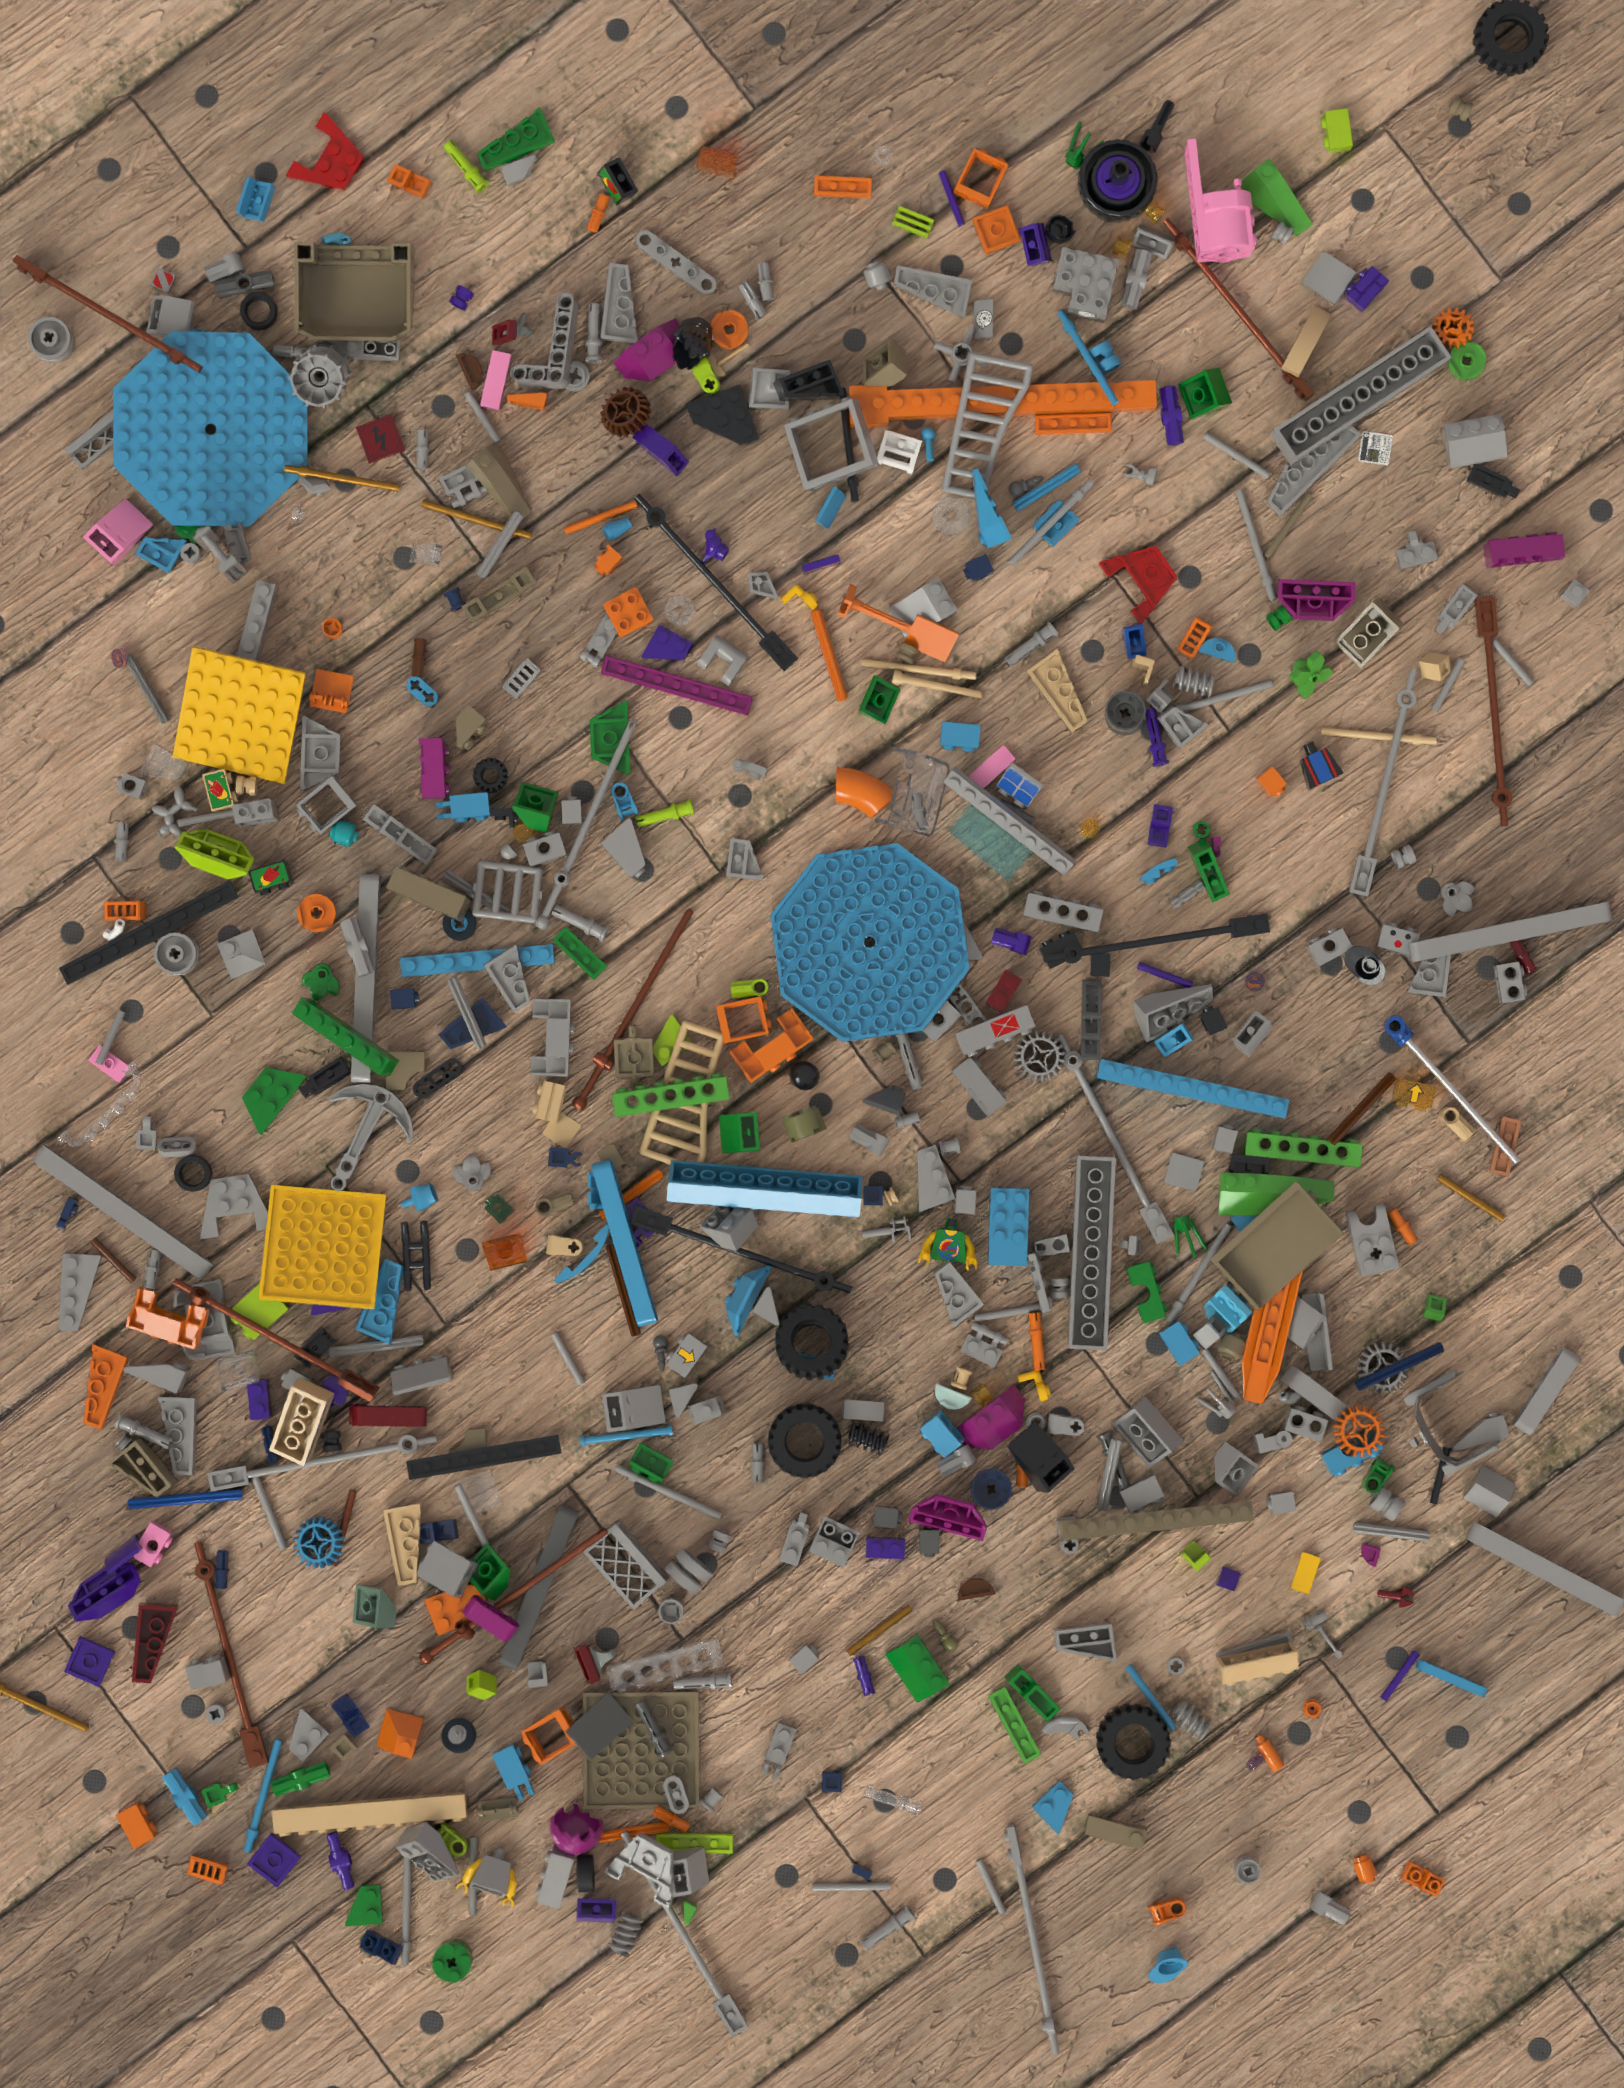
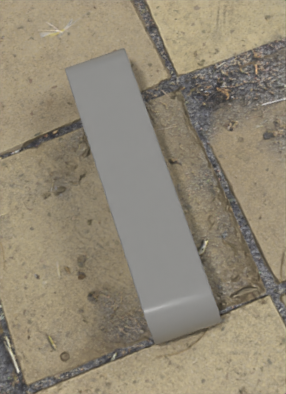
[1513,1346,1581,1435]

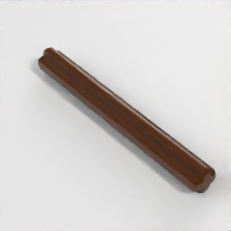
[1328,1072,1396,1145]
[606,1243,641,1337]

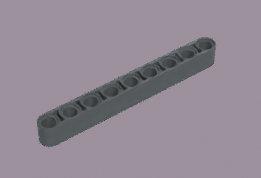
[499,1505,580,1671]

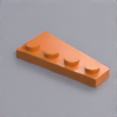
[83,1344,129,1430]

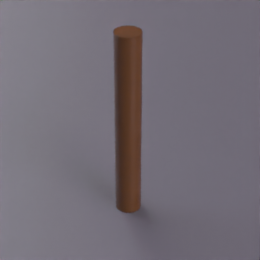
[91,1238,137,1283]

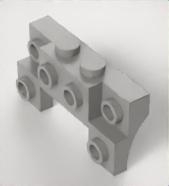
[530,999,574,1077]

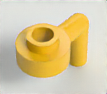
[780,585,818,611]
[1017,1371,1051,1402]

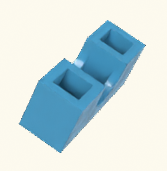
[1320,1428,1384,1477]

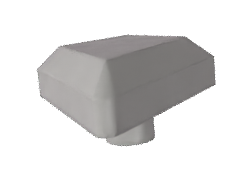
[297,476,330,495]
[748,572,778,599]

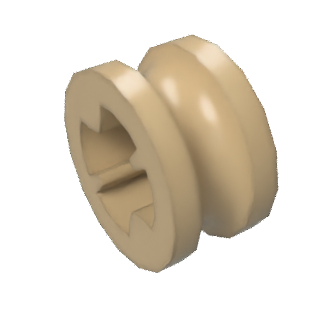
[883,1187,899,1206]

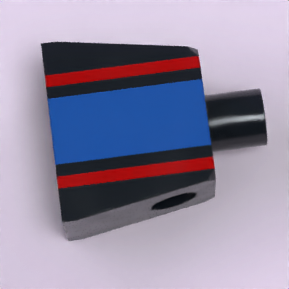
[1300,741,1343,790]

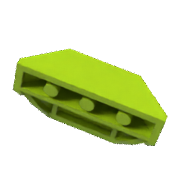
[175,829,254,879]

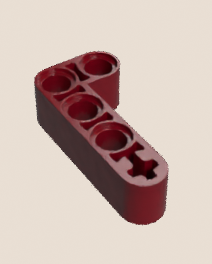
[349,1404,427,1427]

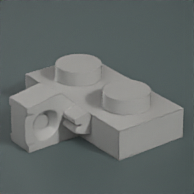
[1395,531,1438,570]

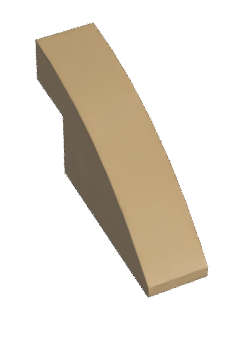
[1281,306,1331,377]

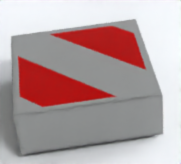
[151,268,177,294]

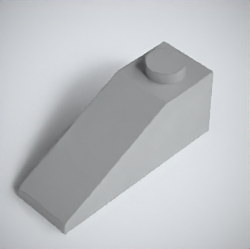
[1450,1412,1510,1452]

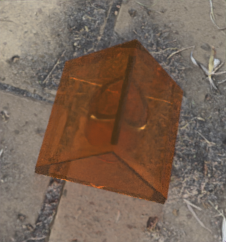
[482,1233,528,1271]

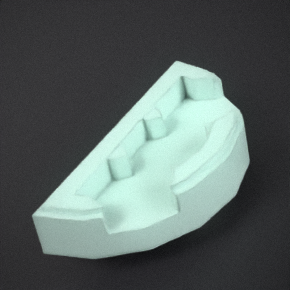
[935,1383,972,1410]

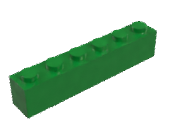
[292,997,399,1076]

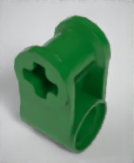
[1362,1456,1395,1493]

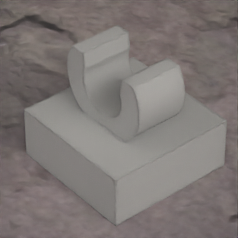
[1120,1235,1142,1255]

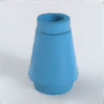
[602,517,632,541]

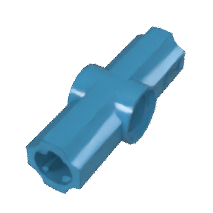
[162,1768,208,1826]

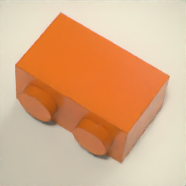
[116,1801,158,1849]

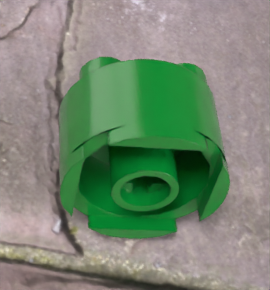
[432,1939,473,1983]

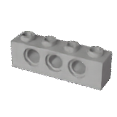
[1023,890,1103,933]

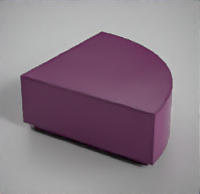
[1211,837,1221,857]
[1361,1543,1381,1567]

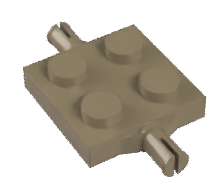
[614,1025,654,1090]

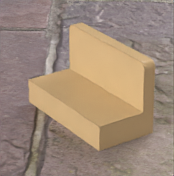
[1131,655,1155,686]

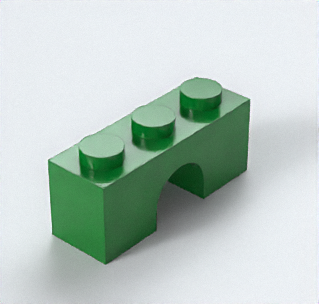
[1126,1261,1168,1323]

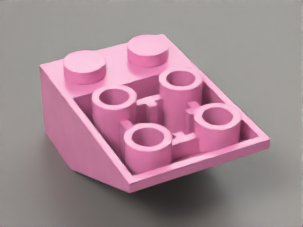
[83,498,154,566]

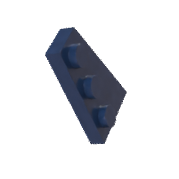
[438,998,507,1049]

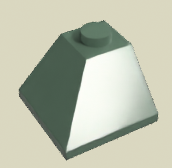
[353,1584,397,1628]

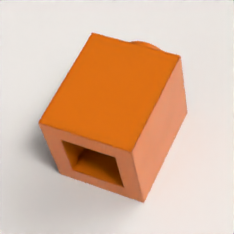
[1256,766,1287,798]

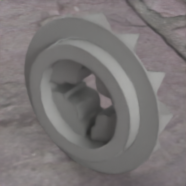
[559,361,589,392]

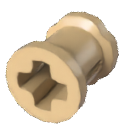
[951,1366,973,1390]

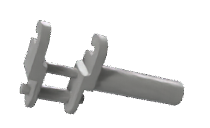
[862,1216,911,1243]

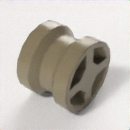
[895,643,918,664]

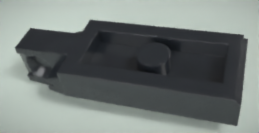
[1466,464,1520,499]
[299,1057,351,1098]

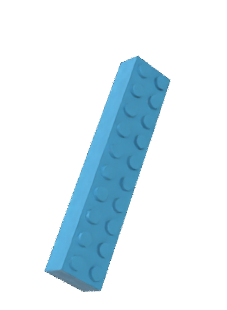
[667,1160,863,1217]

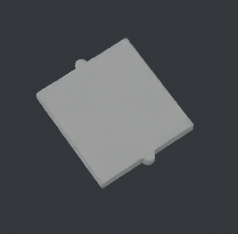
[1164,1152,1205,1192]

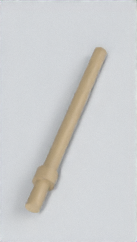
[861,659,976,680]
[1321,727,1437,745]

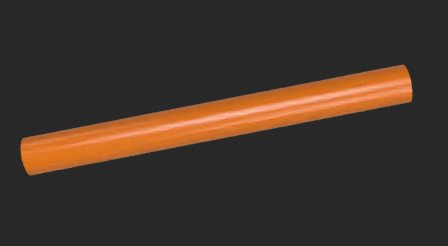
[564,500,637,535]

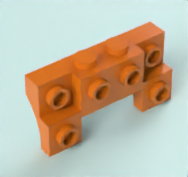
[729,1008,814,1083]
[126,1287,209,1349]

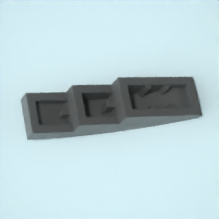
[1081,980,1102,1060]

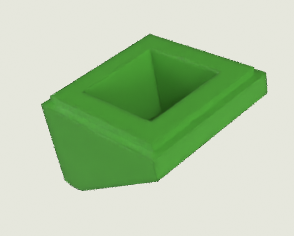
[1423,1294,1447,1321]
[684,1898,697,1925]

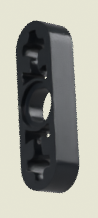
[413,1058,462,1098]

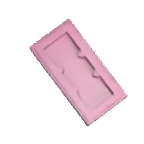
[88,1045,131,1083]

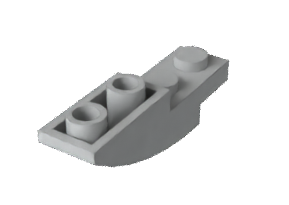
[323,340,400,361]

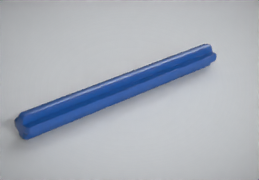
[128,1489,243,1509]

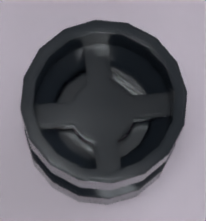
[321,1431,342,1452]

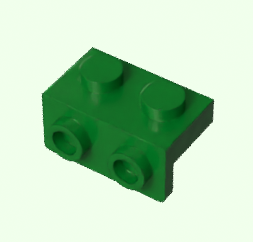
[629,1442,674,1483]

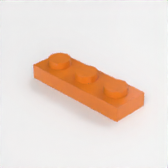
[814,176,872,199]

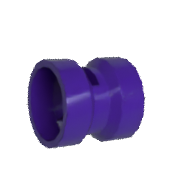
[449,285,475,311]

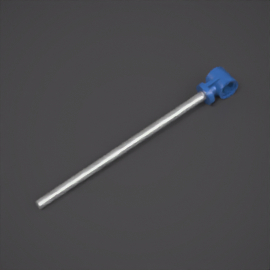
[1384,1016,1521,1164]

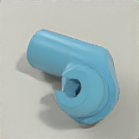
[321,232,351,245]

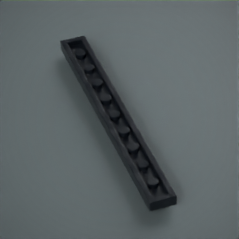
[59,881,239,985]

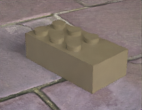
[386,866,471,922]

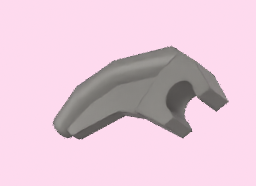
[1041,1716,1089,1740]

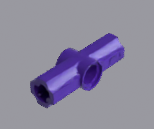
[1159,386,1184,446]

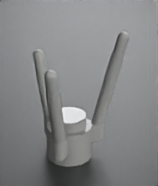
[1197,1371,1237,1419]

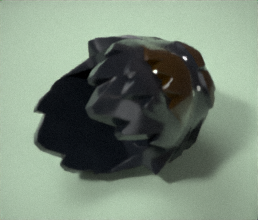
[672,317,713,370]

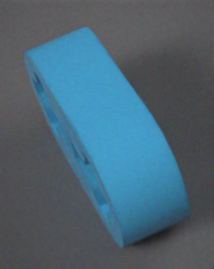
[406,676,439,707]

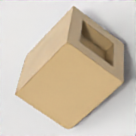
[1419,652,1451,681]

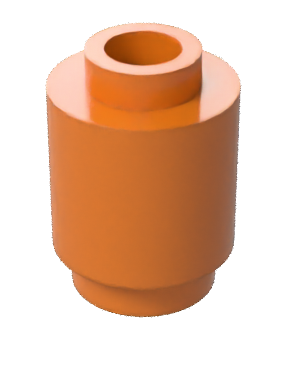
[1353,1853,1377,1884]

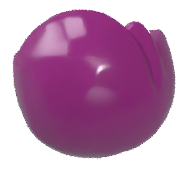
[550,1804,603,1855]

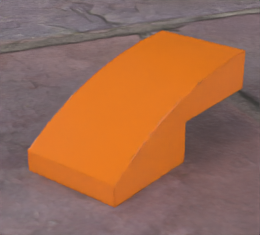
[387,164,432,199]

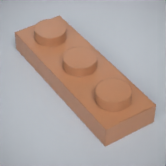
[1489,1116,1521,1177]

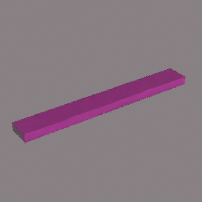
[601,655,753,716]

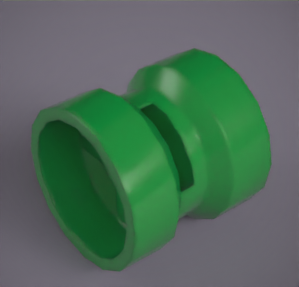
[1266,605,1292,631]

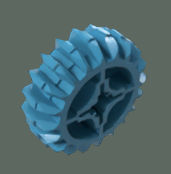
[293,1517,345,1569]

